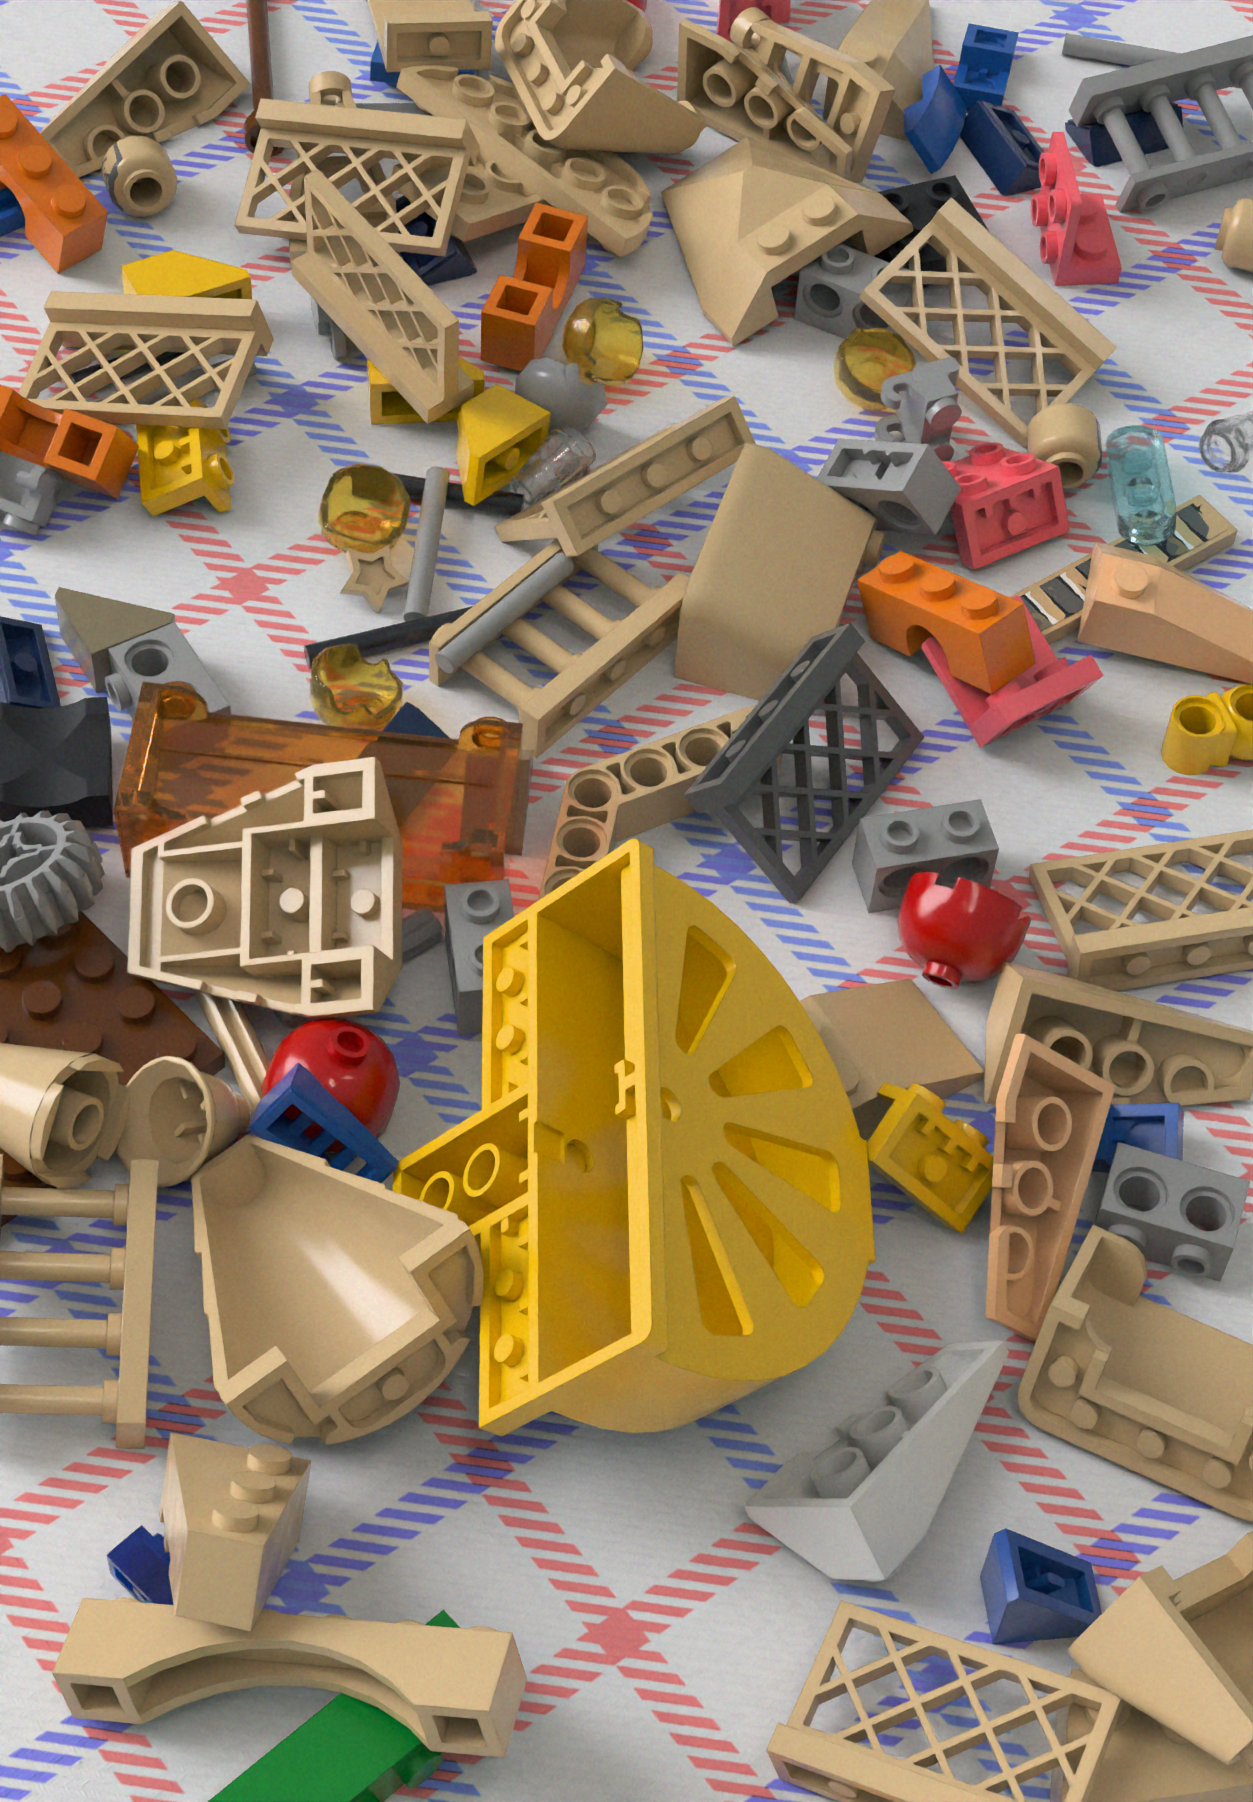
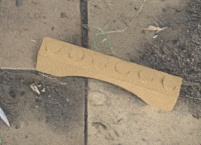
[52,1597,527,1758]

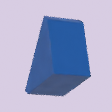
[980,1528,1102,1645]

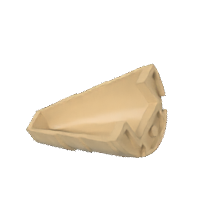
[191,1134,484,1445]

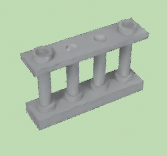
[1068,35,1253,213]

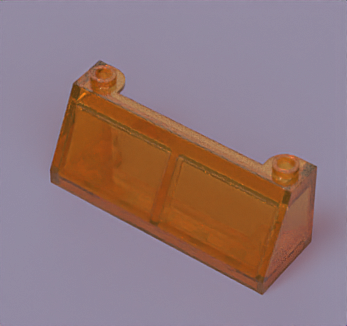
[114,682,523,913]

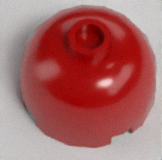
[897,872,1031,989]
[261,1018,400,1153]

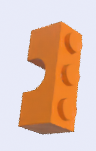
[0,94,108,274]
[480,203,588,372]
[0,385,139,499]
[857,551,1036,694]

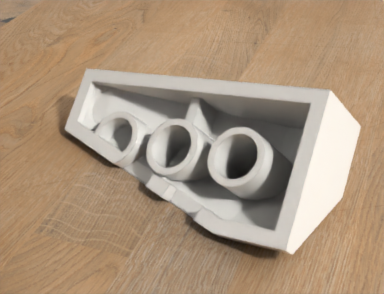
[744,1341,1009,1583]

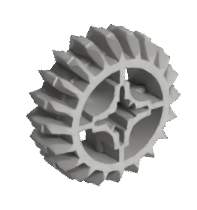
[0,810,105,953]

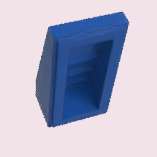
[248,1062,399,1183]

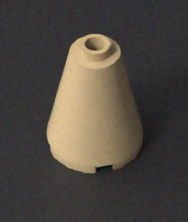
[0,1043,130,1189]

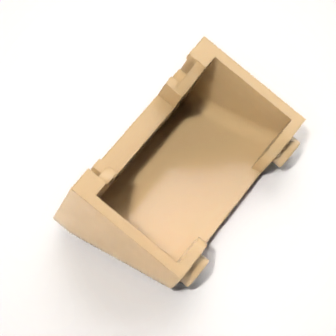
[494,0,708,154]
[674,442,885,701]
[1017,1225,1253,1522]
[1067,1531,1253,1769]

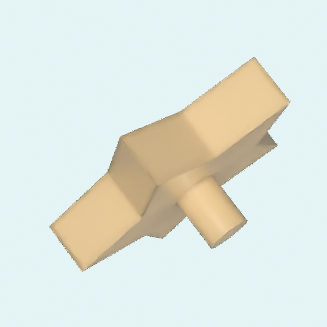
[340,544,409,613]

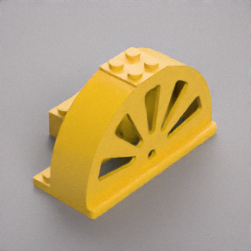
[392,838,876,1437]

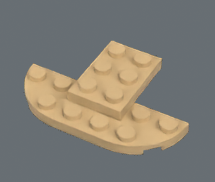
[391,65,653,258]

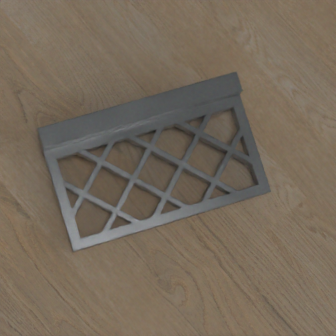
[683,623,924,902]

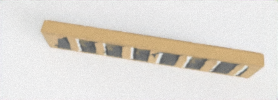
[1010,494,1238,645]

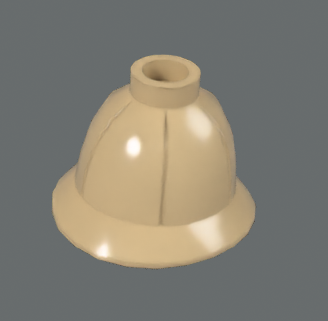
[116,1056,250,1188]

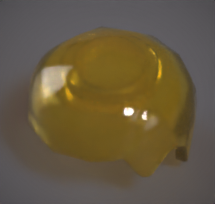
[562,297,644,386]
[833,328,916,411]
[318,463,411,555]
[310,643,403,735]

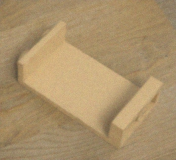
[367,0,493,72]

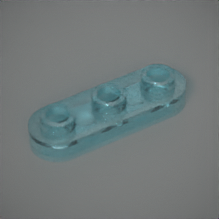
[1106,425,1176,546]

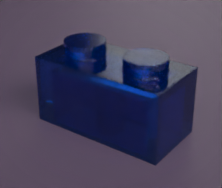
[106,1525,174,1605]

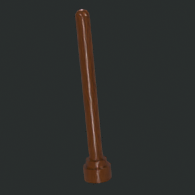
[244,0,285,157]

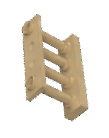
[429,538,689,758]
[0,1154,159,1449]

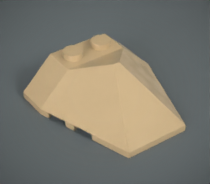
[661,137,913,346]
[127,757,403,1020]

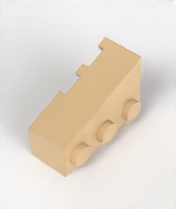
[159,1432,312,1631]
[1050,1668,1253,1802]

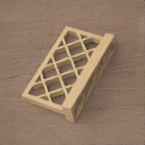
[234,98,480,256]
[291,169,474,424]
[859,197,1117,448]
[18,291,274,429]
[495,396,756,557]
[1029,829,1253,991]
[766,1600,1124,1802]

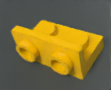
[136,397,234,517]
[867,1082,993,1234]

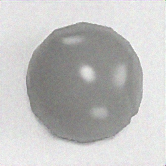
[515,357,607,439]

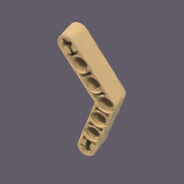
[538,705,783,901]

